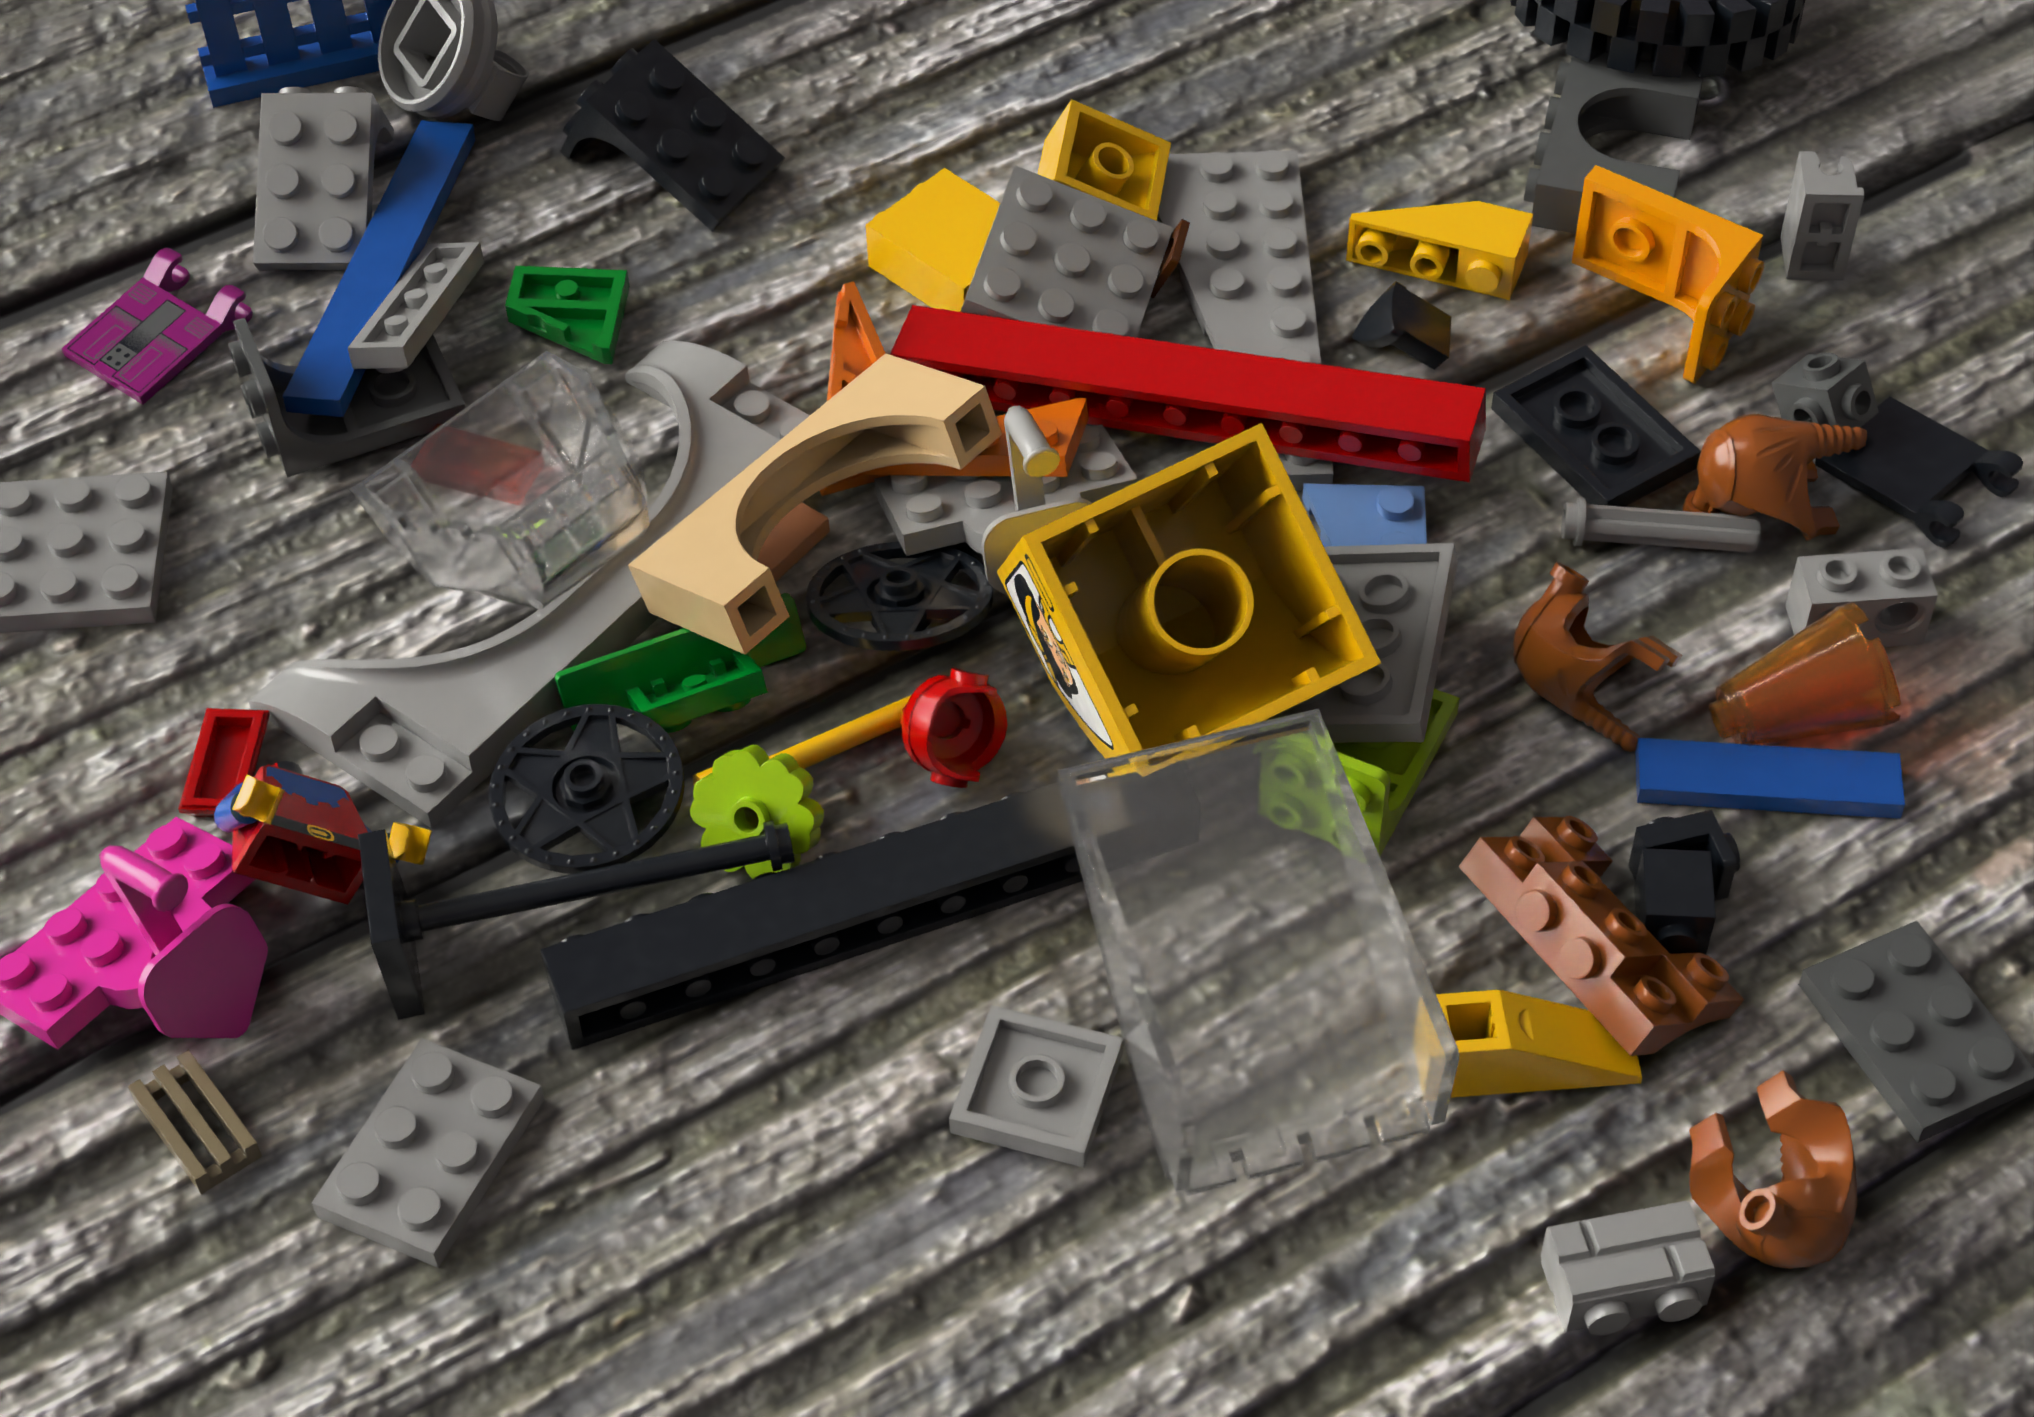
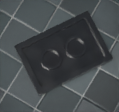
[1491,345,1701,507]

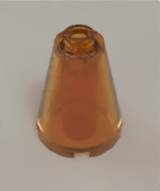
[1709,602,1901,745]

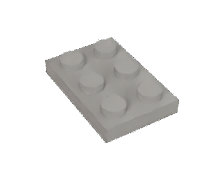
[311,1038,545,1268]

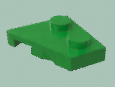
[505,266,630,364]

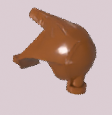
[1683,414,1867,542]
[1513,562,1683,752]
[1689,1070,1857,1269]

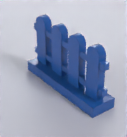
[185,0,393,108]

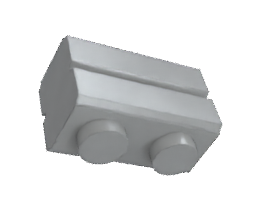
[1541,1201,1715,1336]

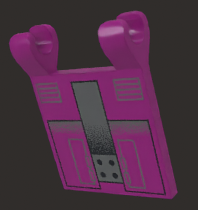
[61,248,253,405]

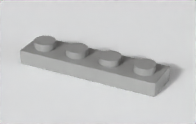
[348,242,485,373]

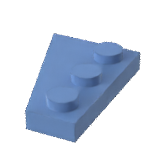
[1302,483,1427,547]

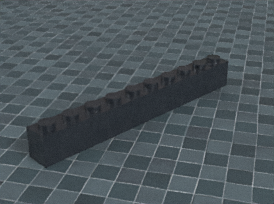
[540,763,1200,1050]

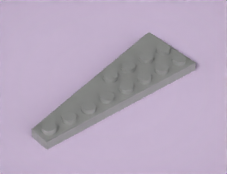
[1157,150,1334,491]

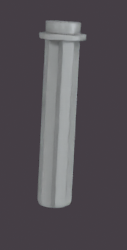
[1561,497,1761,552]

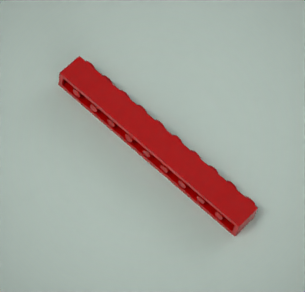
[890,305,1486,483]

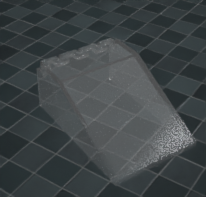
[1058,708,1459,1196]

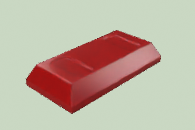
[178,708,270,817]

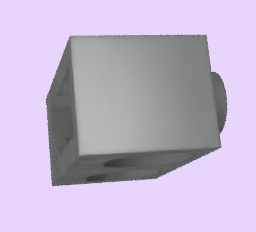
[1785,548,1938,653]

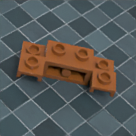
[1459,816,1744,1056]

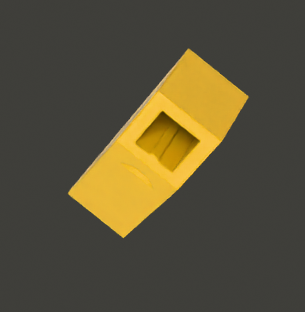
[1346,201,1533,300]
[1423,989,1642,1099]

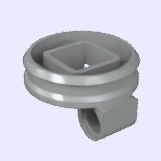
[378,0,529,121]

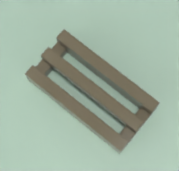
[128,1049,262,1194]

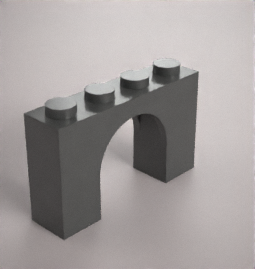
[1524,52,1704,234]

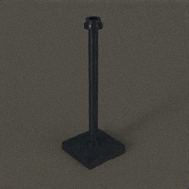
[358,821,795,1020]

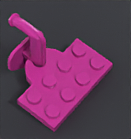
[0,817,268,1050]

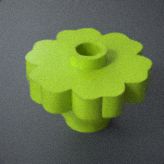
[690,745,824,879]

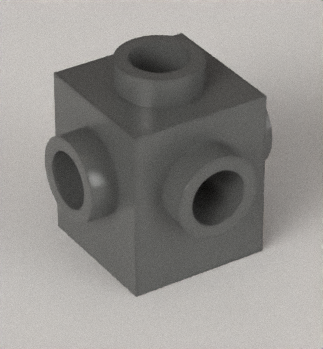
[1772,353,1879,428]

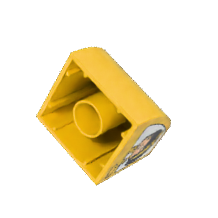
[997,423,1381,782]

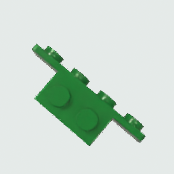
[555,593,806,733]

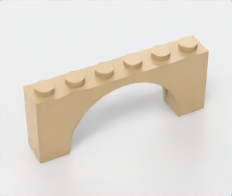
[628,353,1002,654]

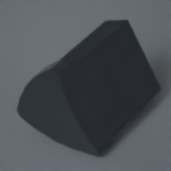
[1352,281,1452,370]

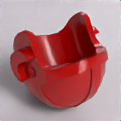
[900,668,1008,788]

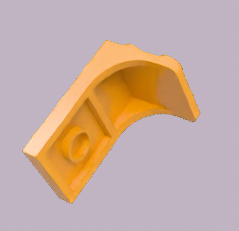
[1572,165,1764,384]

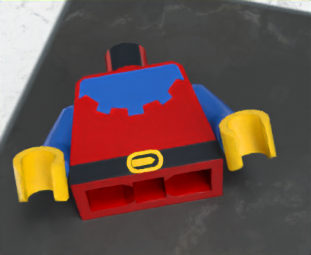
[214,761,432,905]

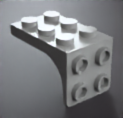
[253,86,394,271]

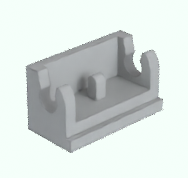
[1780,151,1865,280]

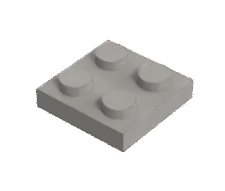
[949,1005,1123,1168]

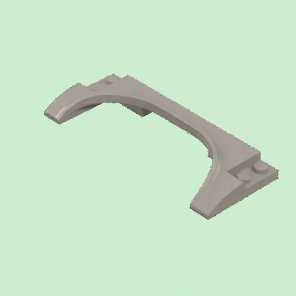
[248,341,810,829]

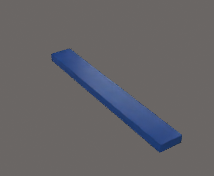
[283,120,476,417]

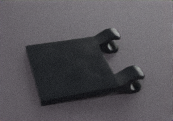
[1815,396,2023,548]

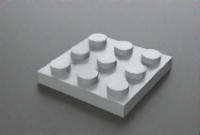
[961,165,1173,337]
[0,472,173,633]

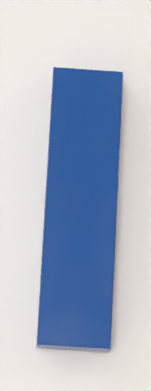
[1635,738,1905,819]

